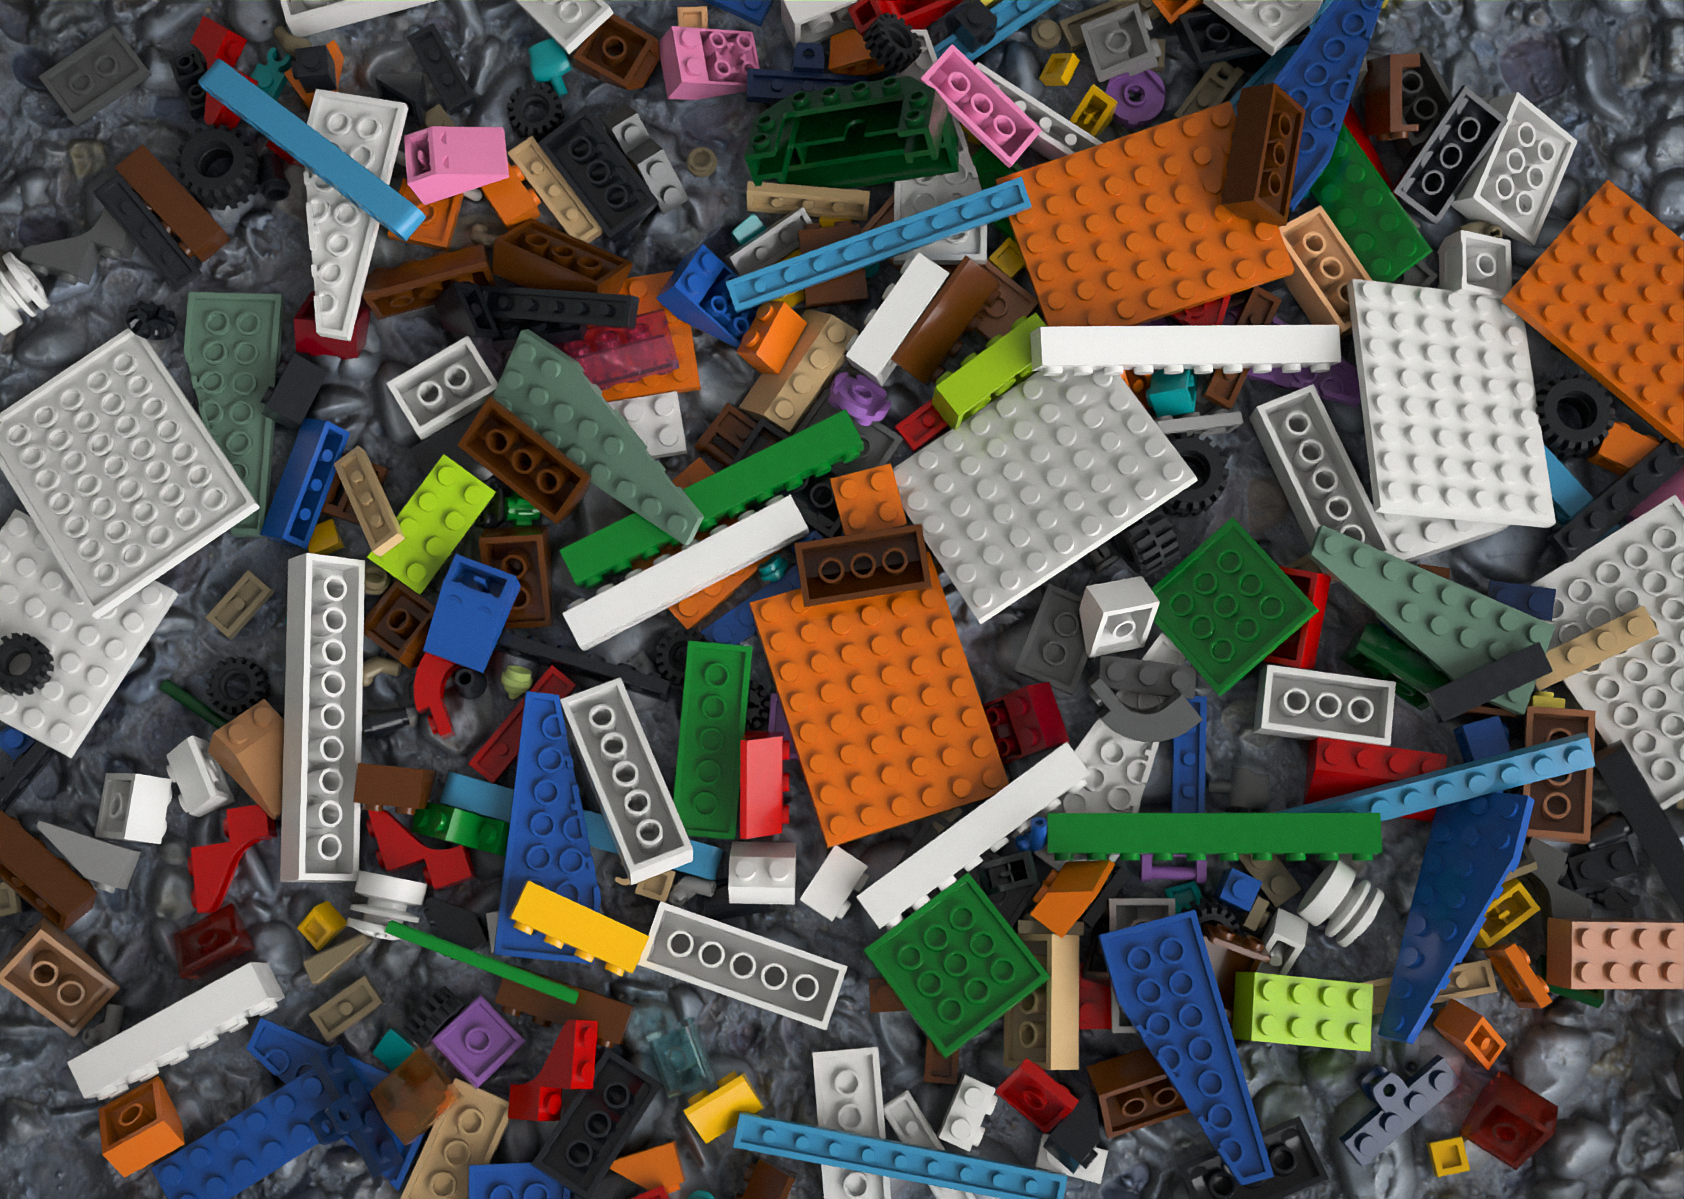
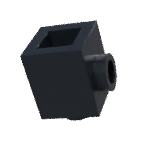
[952,0,998,54]
[291,45,337,93]

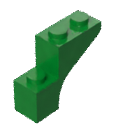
[411,802,509,857]

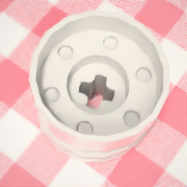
[0,252,51,336]
[1297,860,1384,947]
[346,870,428,941]

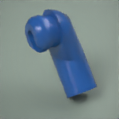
[1015,817,1047,852]

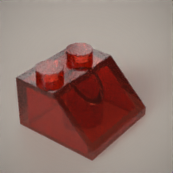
[1459,1070,1558,1170]

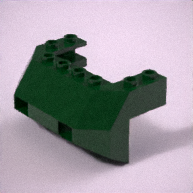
[744,76,959,189]

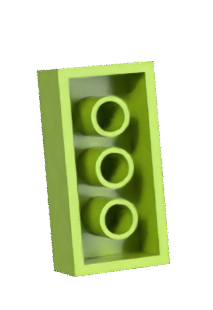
[932,313,1047,430]
[367,454,496,595]
[1232,972,1373,1052]

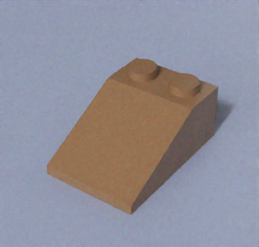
[207,699,284,820]
[0,917,120,1037]

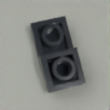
[169,49,207,119]

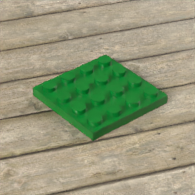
[1151,517,1319,696]
[863,873,1050,1059]

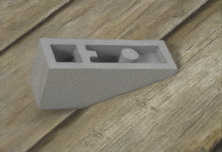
[36,820,141,893]

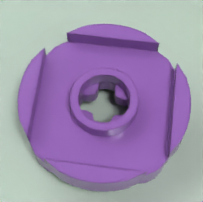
[1105,69,1165,129]
[828,372,891,426]

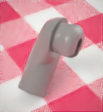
[668,875,716,907]

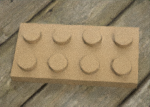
[400,1077,510,1199]

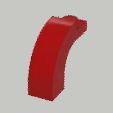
[414,652,463,740]

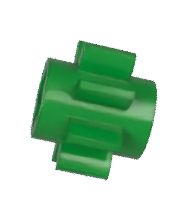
[504,491,540,527]

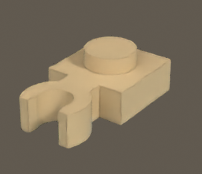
[615,861,677,903]

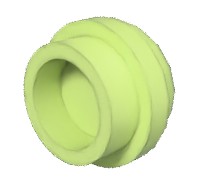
[501,665,533,699]

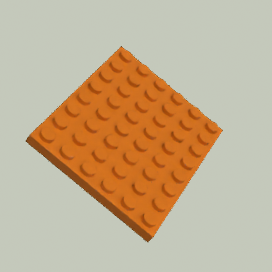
[995,101,1295,327]
[1501,180,1684,449]
[749,551,1009,848]

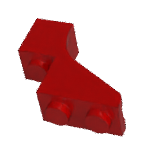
[847,0,964,36]
[190,16,259,130]
[187,804,277,914]
[366,809,477,891]
[508,1020,598,1121]

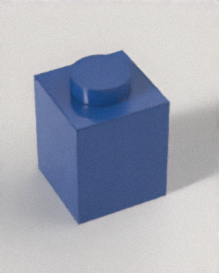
[1213,868,1262,913]

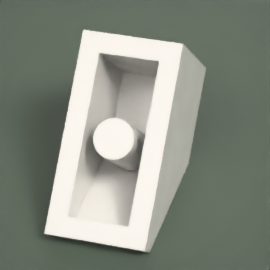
[1256,908,1308,975]

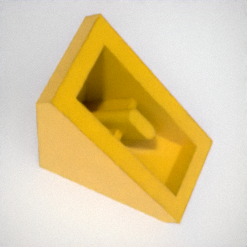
[1069,84,1118,139]

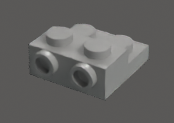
[1080,3,1162,83]

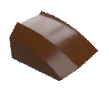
[573,14,660,90]
[364,579,436,669]

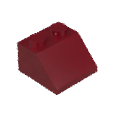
[293,291,371,360]

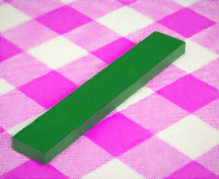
[385,920,579,1005]

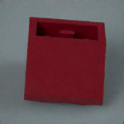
[982,682,1070,765]

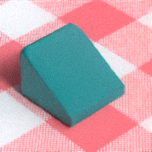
[731,213,766,247]
[1164,880,1202,915]
[372,1027,419,1075]

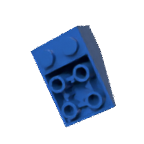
[656,244,762,348]
[423,554,521,673]

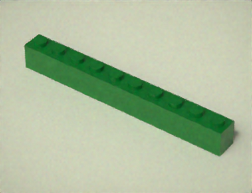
[559,409,864,590]
[1046,813,1382,861]

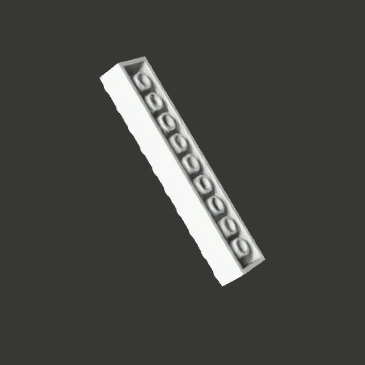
[280,553,365,883]

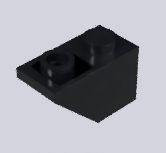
[424,897,490,960]

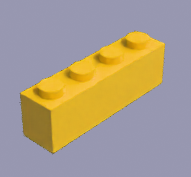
[508,881,650,977]

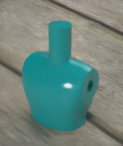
[528,38,572,98]

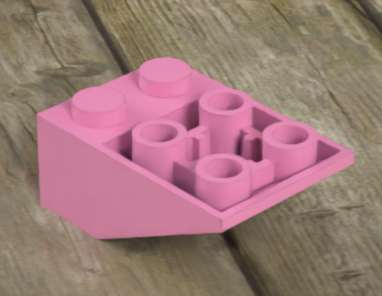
[659,26,760,100]
[404,126,509,205]

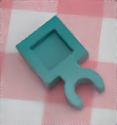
[251,47,293,101]

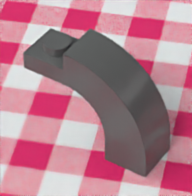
[1088,673,1203,742]

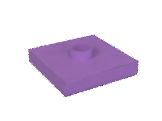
[431,994,526,1090]

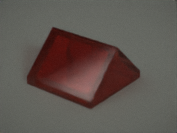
[173,903,255,979]

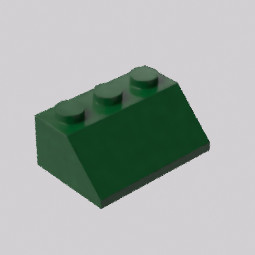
[1340,622,1449,711]

